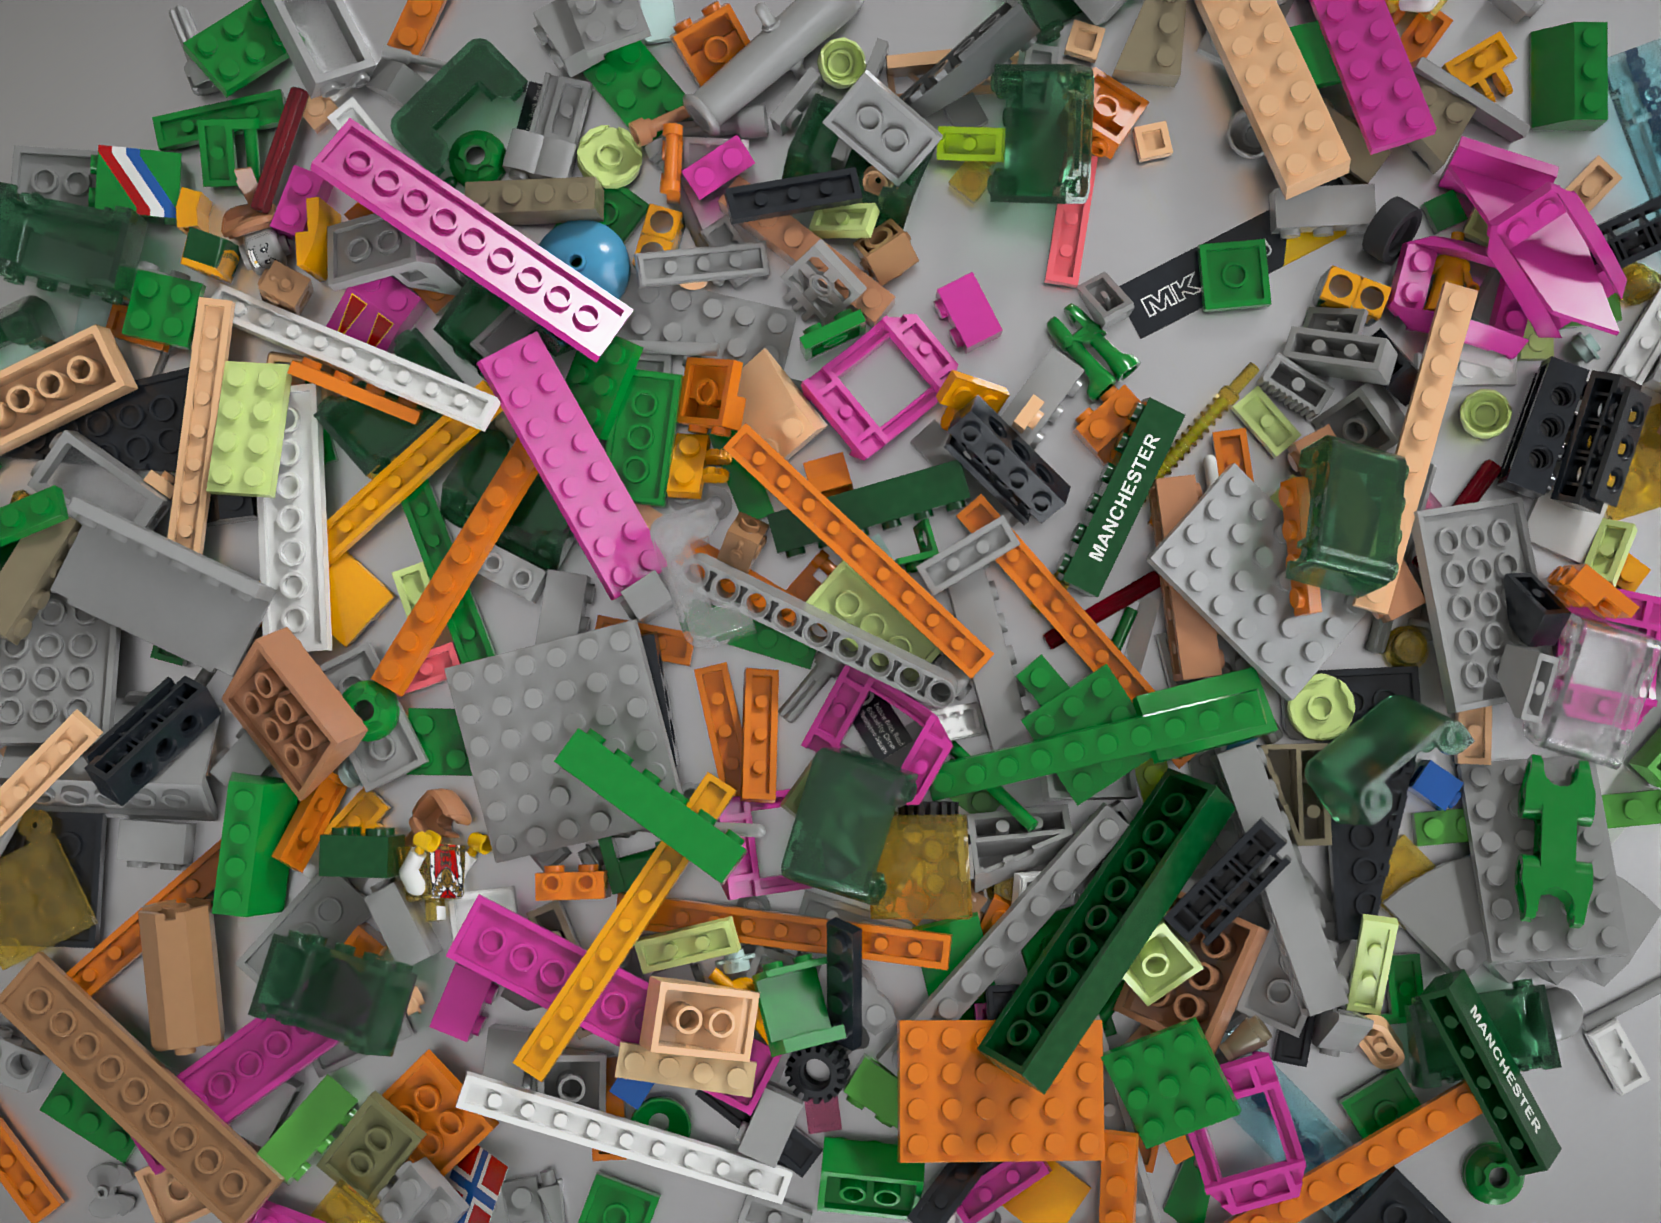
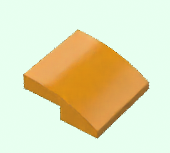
[295,197,341,282]
[329,552,396,647]
[1002,1161,1091,1223]

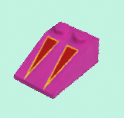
[326,276,428,354]

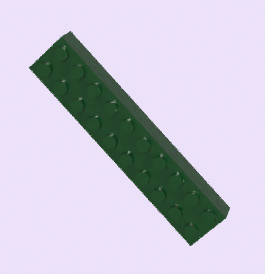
[977,768,1236,1095]

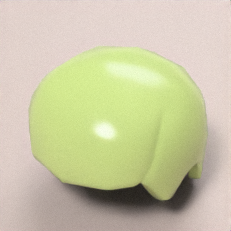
[817,37,867,89]
[1460,389,1512,439]

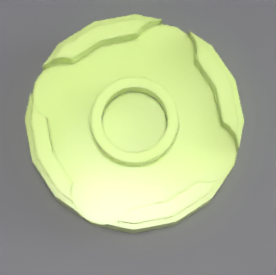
[577,125,642,189]
[1286,673,1355,741]

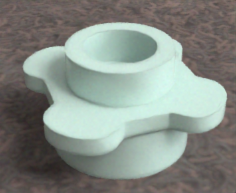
[1570,332,1601,363]
[715,948,755,974]

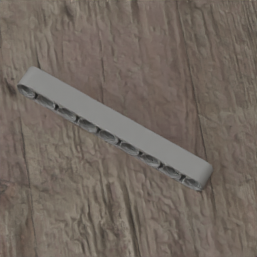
[679,553,958,708]

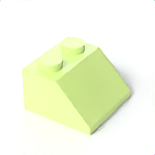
[1123,915,1203,1006]

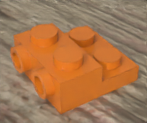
[669,1,750,88]
[1056,67,1149,159]
[677,357,746,437]
[1073,384,1141,466]
[1547,564,1640,619]
[535,864,611,901]

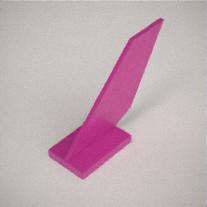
[1438,136,1619,336]

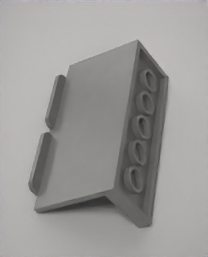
[50,496,277,677]
[0,691,222,821]

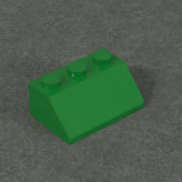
[1529,22,1608,131]
[817,1137,925,1220]

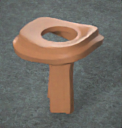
[221,167,276,239]

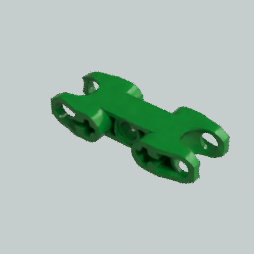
[1514,754,1596,929]

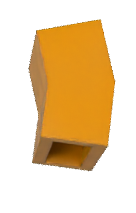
[176,187,213,235]

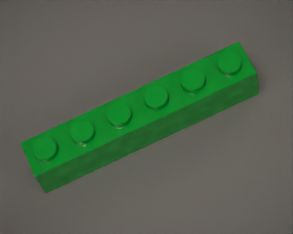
[554,728,747,885]

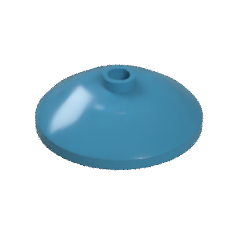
[538,220,631,300]

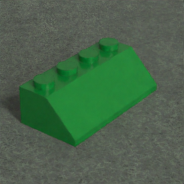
[212,772,299,917]

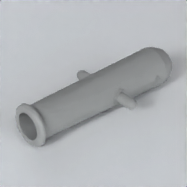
[683,0,864,136]

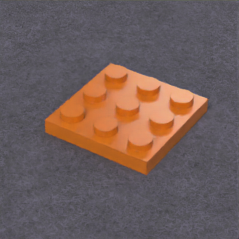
[382,1049,499,1176]

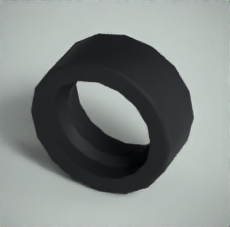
[1362,196,1423,264]

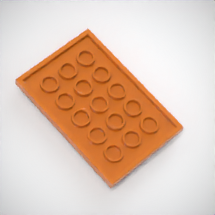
[897,1020,1105,1163]

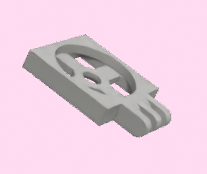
[781,239,867,325]

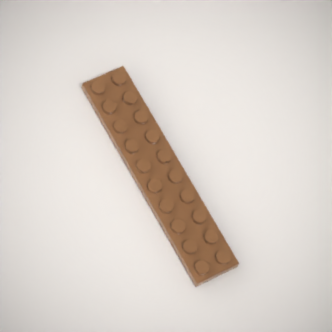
[0,952,285,1223]

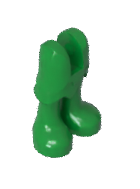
[1047,303,1141,403]

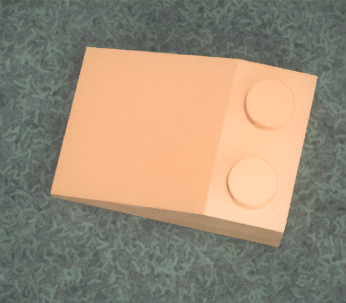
[737,348,828,461]
[639,976,760,1062]

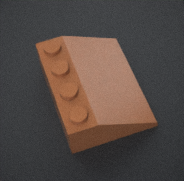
[221,627,368,801]
[1113,891,1269,1055]

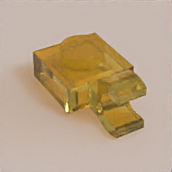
[948,161,997,205]

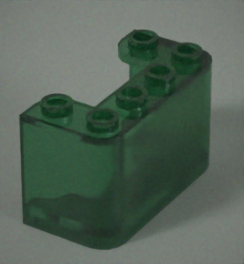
[390,38,528,178]
[987,64,1094,204]
[0,182,148,306]
[313,327,467,479]
[1285,435,1409,598]
[248,930,418,1057]

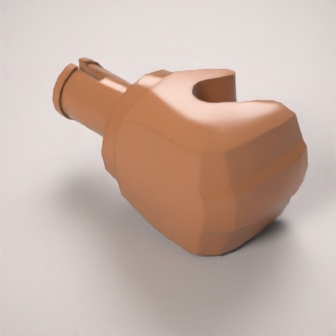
[404,788,472,860]

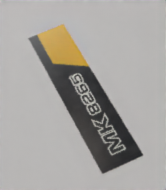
[1119,177,1346,339]

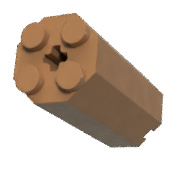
[138,897,225,1056]

